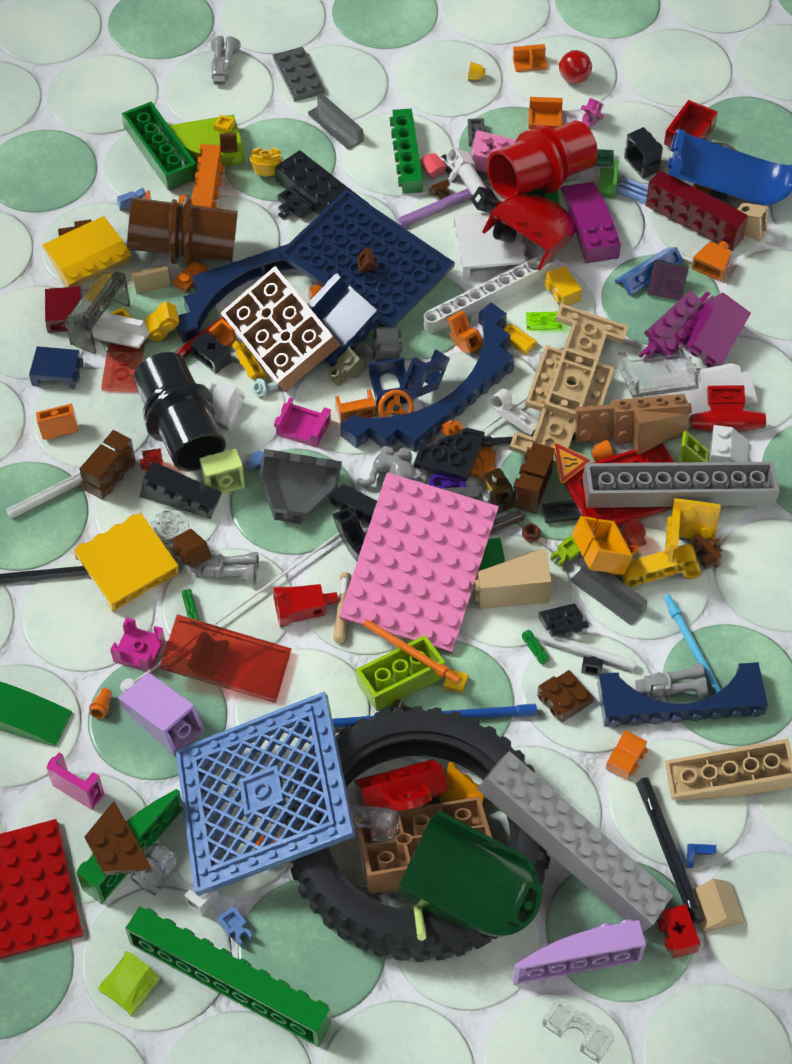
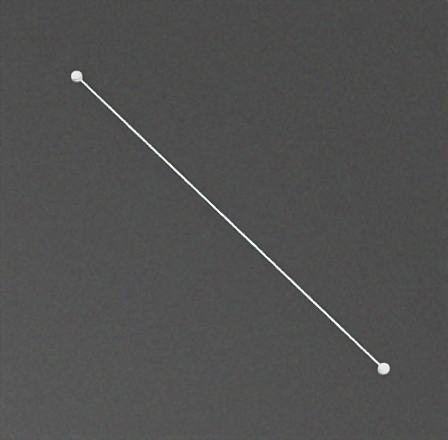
[120,377,554,694]

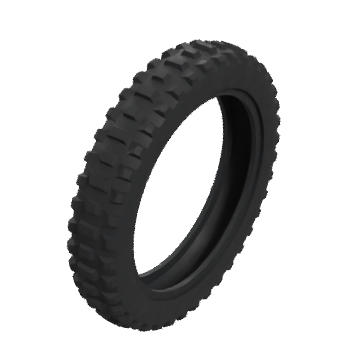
[285,706,551,962]

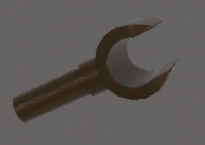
[390,699,413,711]

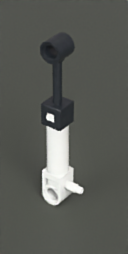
[447,148,517,243]

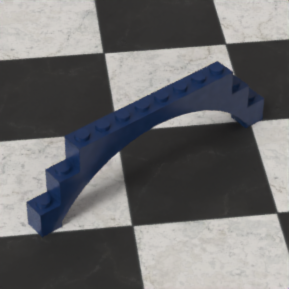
[176,244,296,344]
[340,302,515,452]

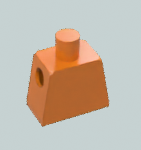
[691,241,731,282]

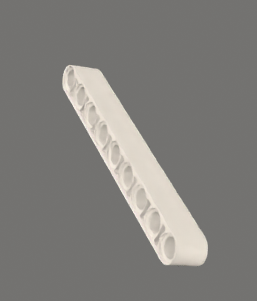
[424,253,557,334]

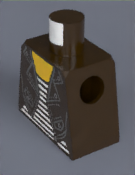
[480,468,514,514]

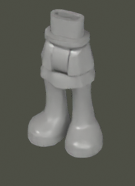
[211,36,241,85]
[190,552,259,586]
[635,663,708,699]

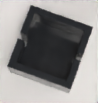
[624,127,663,179]

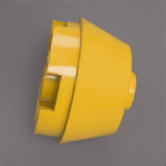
[250,147,283,177]

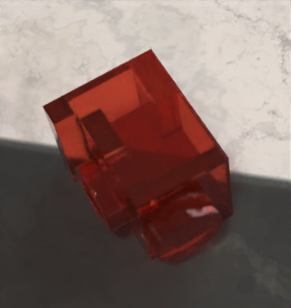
[621,518,646,547]

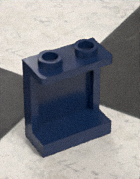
[29,346,84,389]

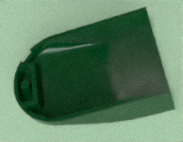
[394,810,542,937]

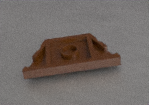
[84,801,152,875]

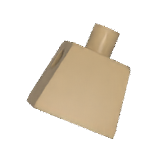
[737,203,768,242]

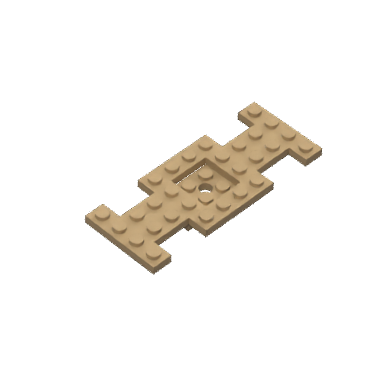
[509,303,629,466]

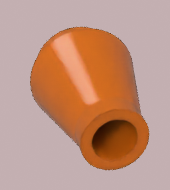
[89,688,112,719]

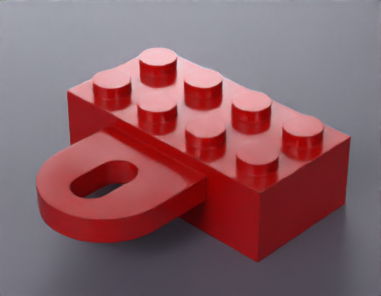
[354,759,448,815]

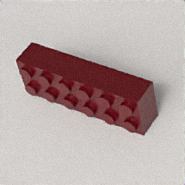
[645,170,748,251]

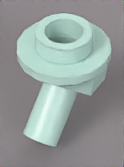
[252,378,278,397]

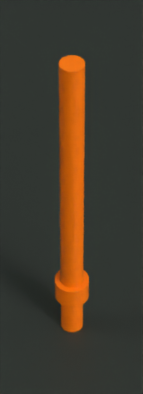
[363,619,462,685]

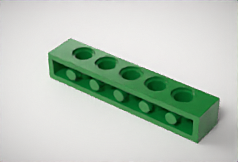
[389,108,423,194]

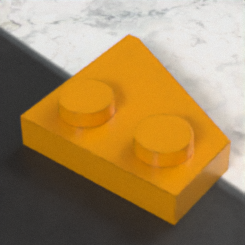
[440,762,485,806]

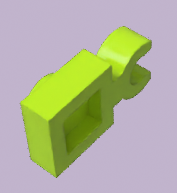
[550,535,581,567]

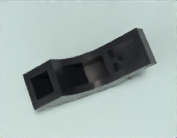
[332,506,366,562]

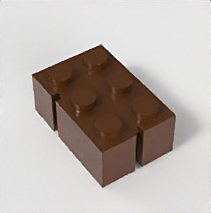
[79,430,136,500]
[513,442,555,514]

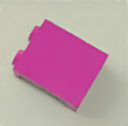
[274,397,331,448]
[46,752,105,810]

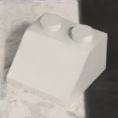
[709,425,748,462]

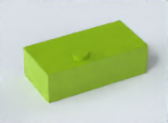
[355,635,446,711]

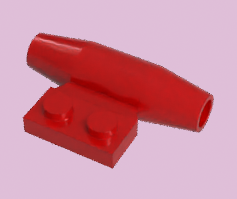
[690,385,766,432]

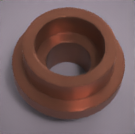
[522,523,541,542]

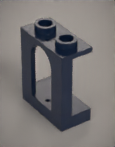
[400,349,450,399]
[369,357,413,408]

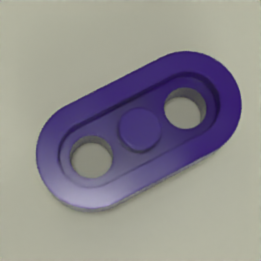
[429,474,466,488]

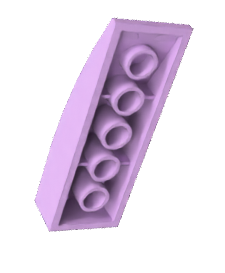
[512,919,646,985]

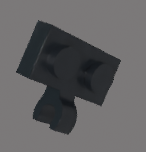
[278,187,313,219]

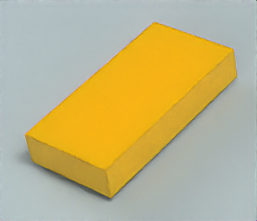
[503,323,537,355]

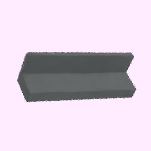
[308,93,364,150]
[571,559,647,625]

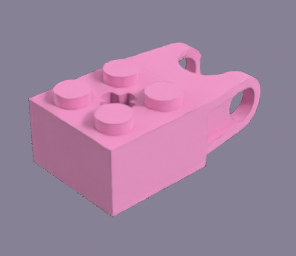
[471,130,516,173]

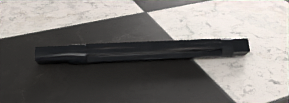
[636,777,705,924]

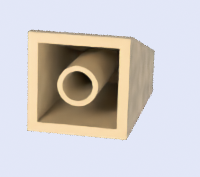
[474,549,552,609]

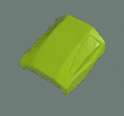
[98,951,160,1017]

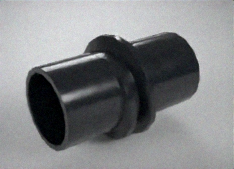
[133,352,226,472]

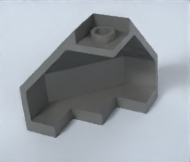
[260,449,342,524]

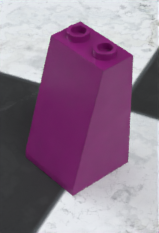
[686,292,751,368]

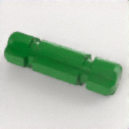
[182,589,200,625]
[521,630,549,665]

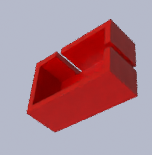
[664,100,718,147]

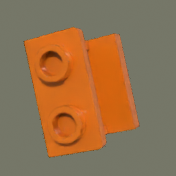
[528,97,563,130]

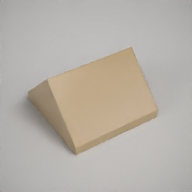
[130,265,171,294]
[693,878,745,932]

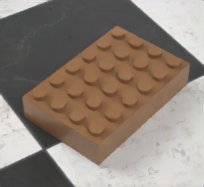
[221,267,340,392]
[355,796,492,895]

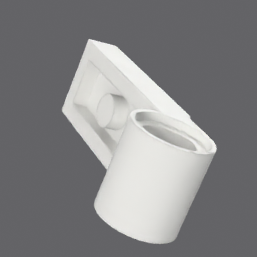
[489,389,538,436]

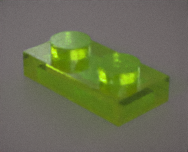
[525,311,562,330]

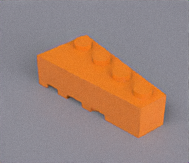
[192,144,225,208]

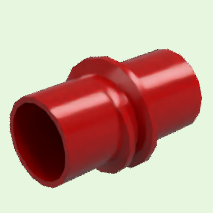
[487,120,598,200]

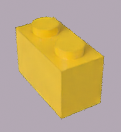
[544,265,582,306]

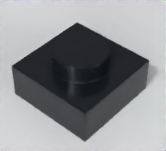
[581,656,604,676]

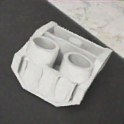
[209,381,245,430]

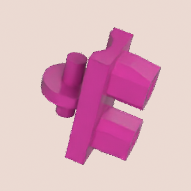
[581,98,604,126]

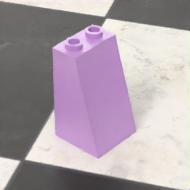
[118,672,205,757]

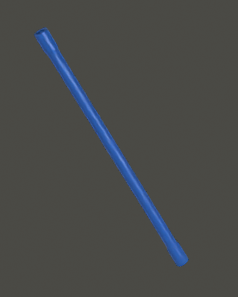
[299,704,537,732]

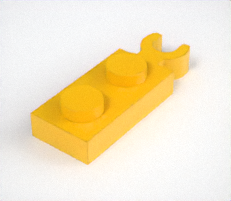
[232,340,267,380]

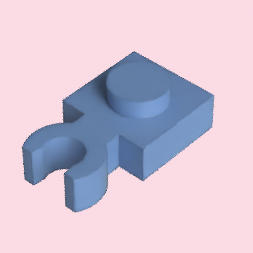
[117,188,146,211]
[216,906,252,947]

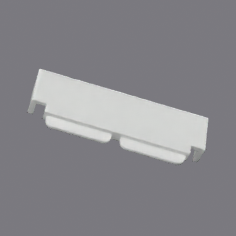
[645,363,758,419]

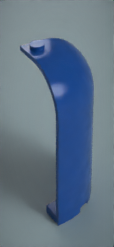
[668,129,792,205]

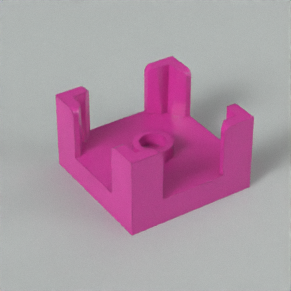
[110,617,165,672]

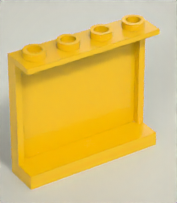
[74,512,178,612]

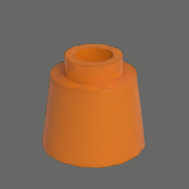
[590,439,614,461]

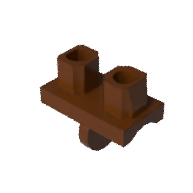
[690,532,723,569]

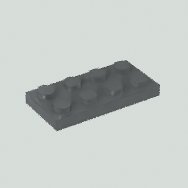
[273,47,325,102]

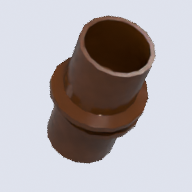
[127,195,238,265]

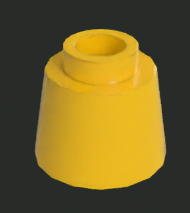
[467,62,486,80]

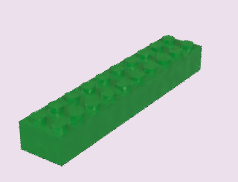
[125,906,332,1047]

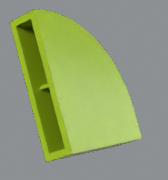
[169,114,245,167]

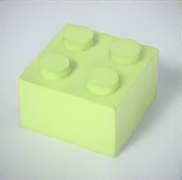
[200,448,245,494]

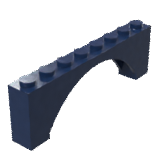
[597,662,768,727]

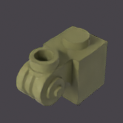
[328,348,369,386]

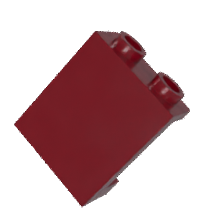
[45,286,83,333]

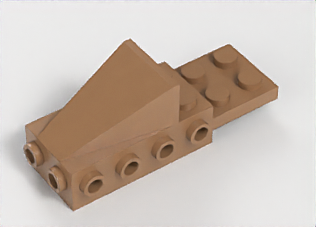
[575,394,692,454]

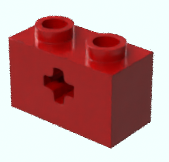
[657,904,700,959]

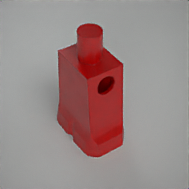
[273,584,338,627]

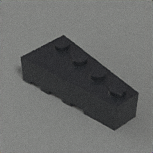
[139,461,222,519]

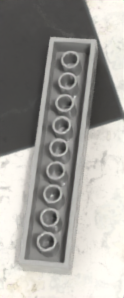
[582,462,780,508]
[477,751,673,932]

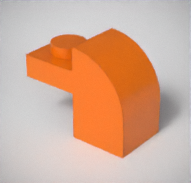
[447,311,483,354]

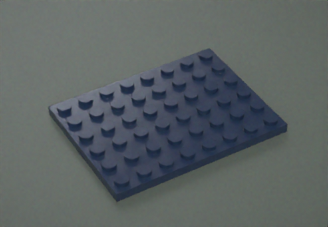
[279,189,455,327]

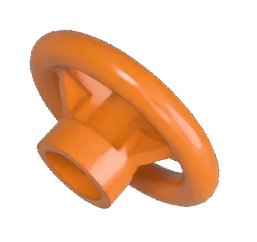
[378,390,414,418]

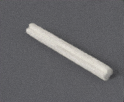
[7,472,83,519]
[540,631,636,672]

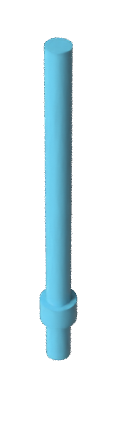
[663,594,721,694]

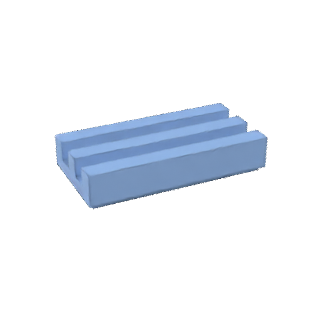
[616,177,648,204]

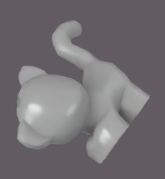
[357,446,422,487]

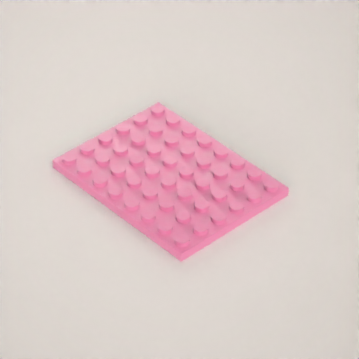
[339,472,499,653]

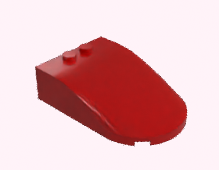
[482,195,576,271]

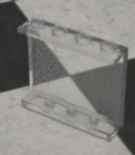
[618,343,701,398]

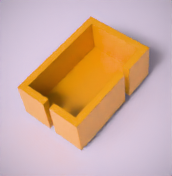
[572,516,633,575]

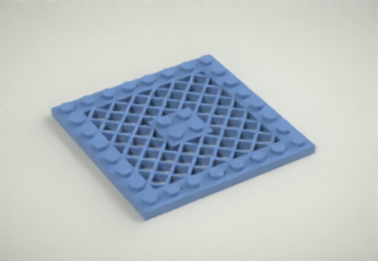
[175,691,356,896]

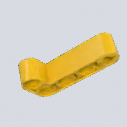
[622,544,701,587]

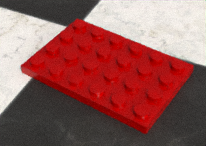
[563,443,675,532]
[0,819,83,959]

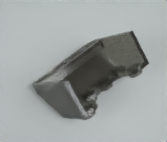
[65,271,131,354]

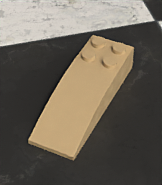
[665,739,792,800]

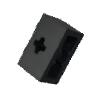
[190,331,232,374]

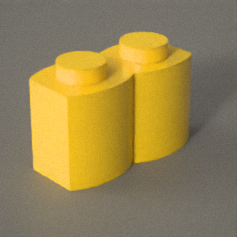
[144,301,179,342]

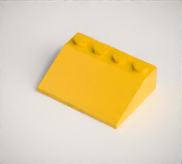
[42,216,131,287]

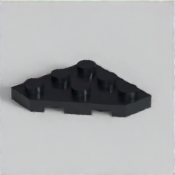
[414,427,485,482]

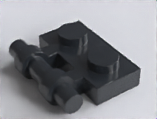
[538,603,589,637]

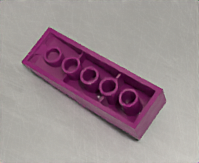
[561,181,621,263]

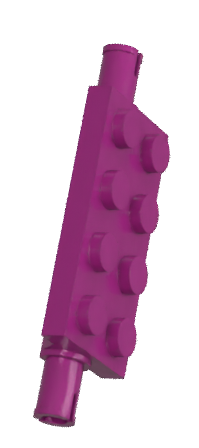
[639,290,713,362]

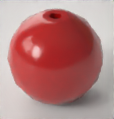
[559,50,592,84]

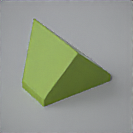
[678,431,709,463]

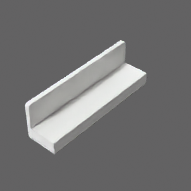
[81,309,150,348]

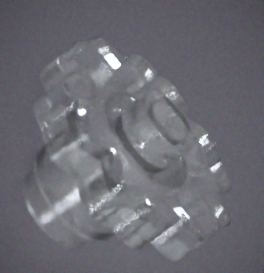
[151,510,189,545]

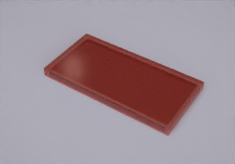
[159,614,292,703]

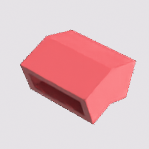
[420,153,447,179]

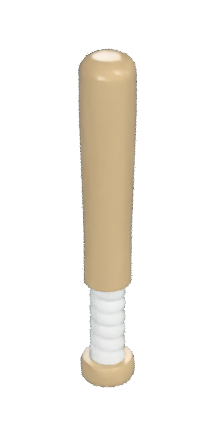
[333,572,352,643]

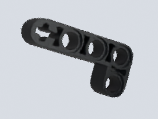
[328,484,377,525]

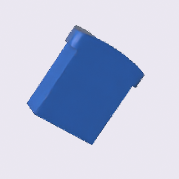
[687,844,716,868]

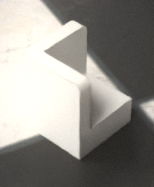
[184,889,219,916]

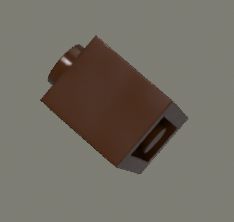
[171,529,212,568]

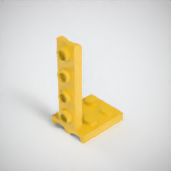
[665,498,721,563]

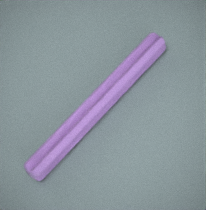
[398,188,472,227]

